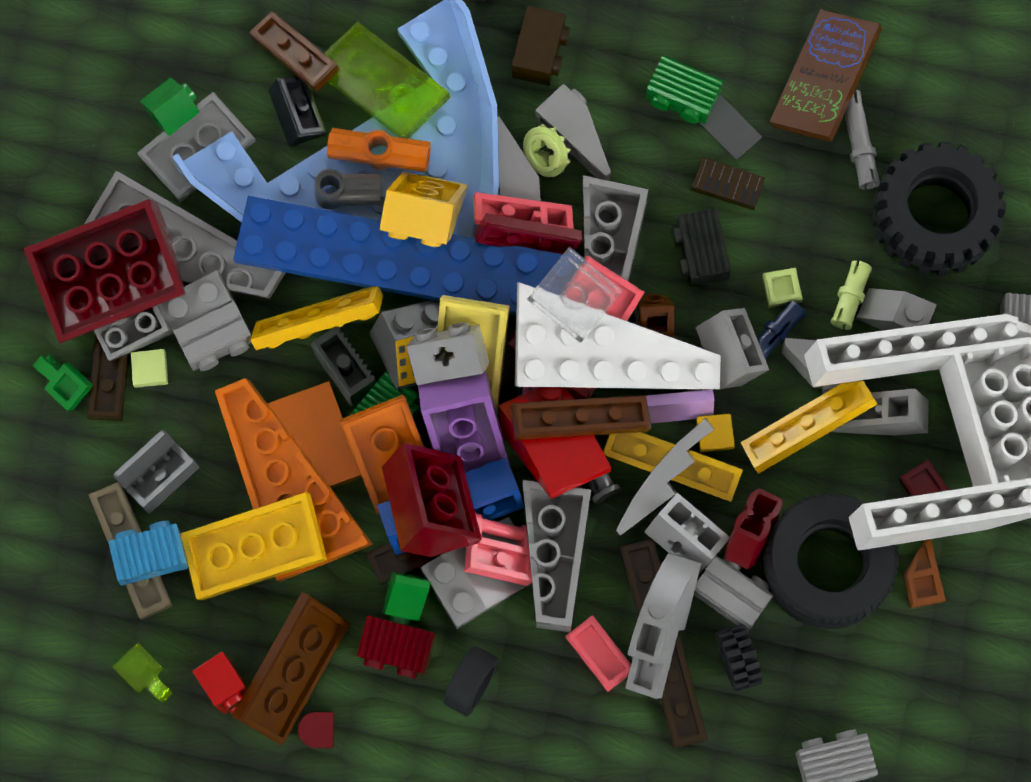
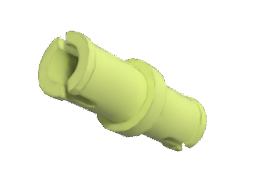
[830,261,872,330]

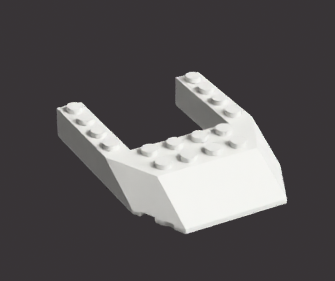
[804,314,1031,551]

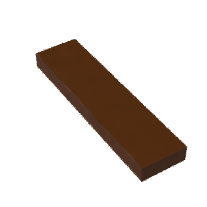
[510,395,651,440]

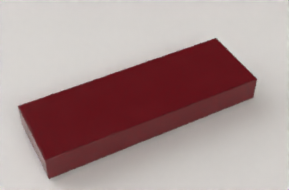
[475,213,582,256]

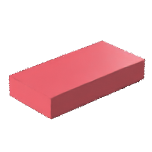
[565,615,631,692]

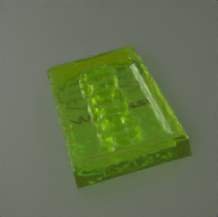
[324,21,451,139]

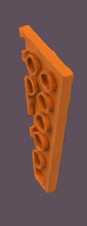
[215,378,373,582]

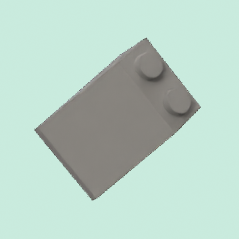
[421,517,532,630]

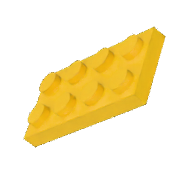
[181,492,327,600]

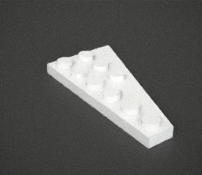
[515,282,721,389]

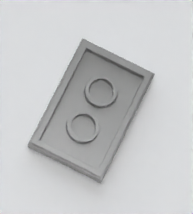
[137,92,256,203]

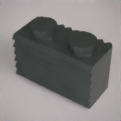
[672,208,731,286]
[310,326,376,407]

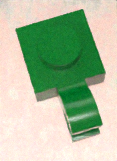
[33,354,93,411]

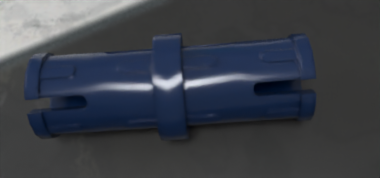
[757,300,806,359]

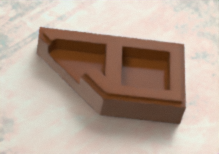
[902,539,946,609]

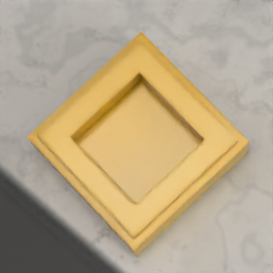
[696,414,735,452]

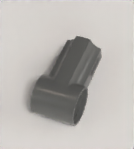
[315,169,381,210]

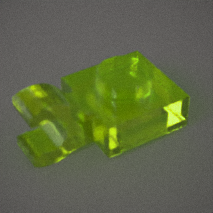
[113,643,172,703]

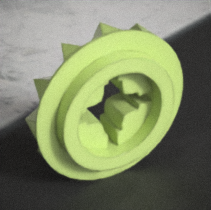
[523,124,571,177]

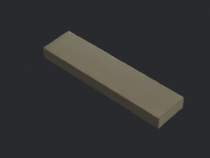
[89,482,173,620]

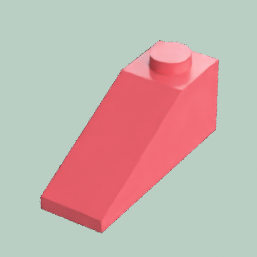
[473,192,574,229]

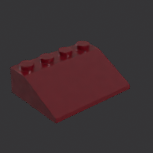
[23,199,186,344]

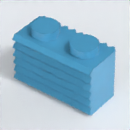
[108,521,189,586]

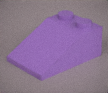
[418,370,511,472]

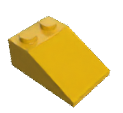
[379,171,468,247]

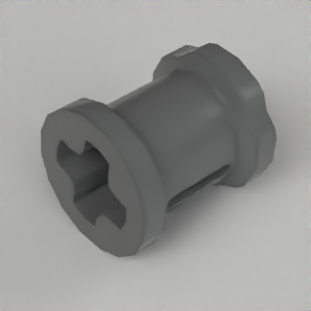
[587,473,621,504]

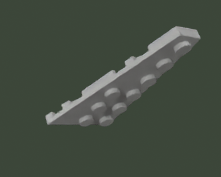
[84,171,285,299]

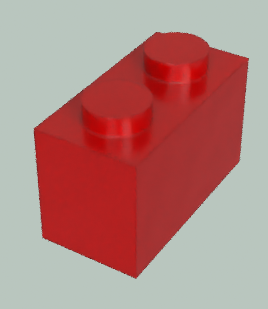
[192,651,248,715]

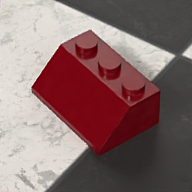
[382,442,482,557]

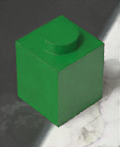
[140,77,200,136]

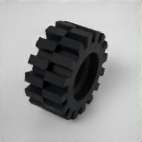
[715,624,763,693]

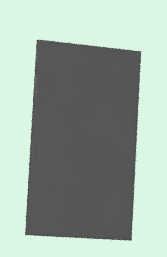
[698,94,762,160]

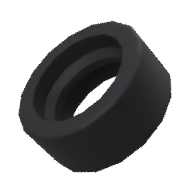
[443,645,498,717]

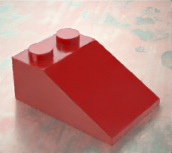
[498,387,611,499]

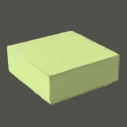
[762,268,803,308]
[131,349,168,388]

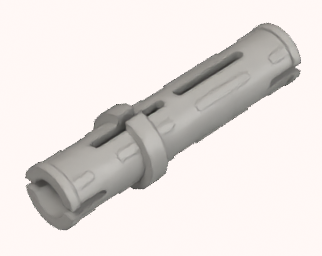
[844,90,880,189]

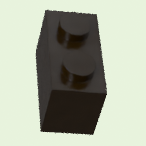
[512,6,570,86]

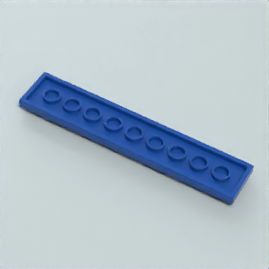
[233,196,580,316]

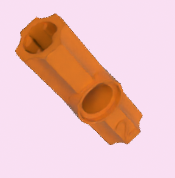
[327,128,431,172]

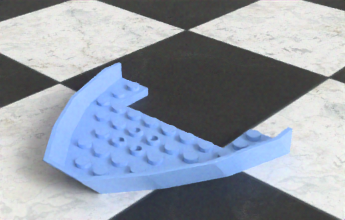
[173,0,499,238]

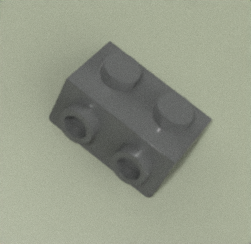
[113,430,200,514]

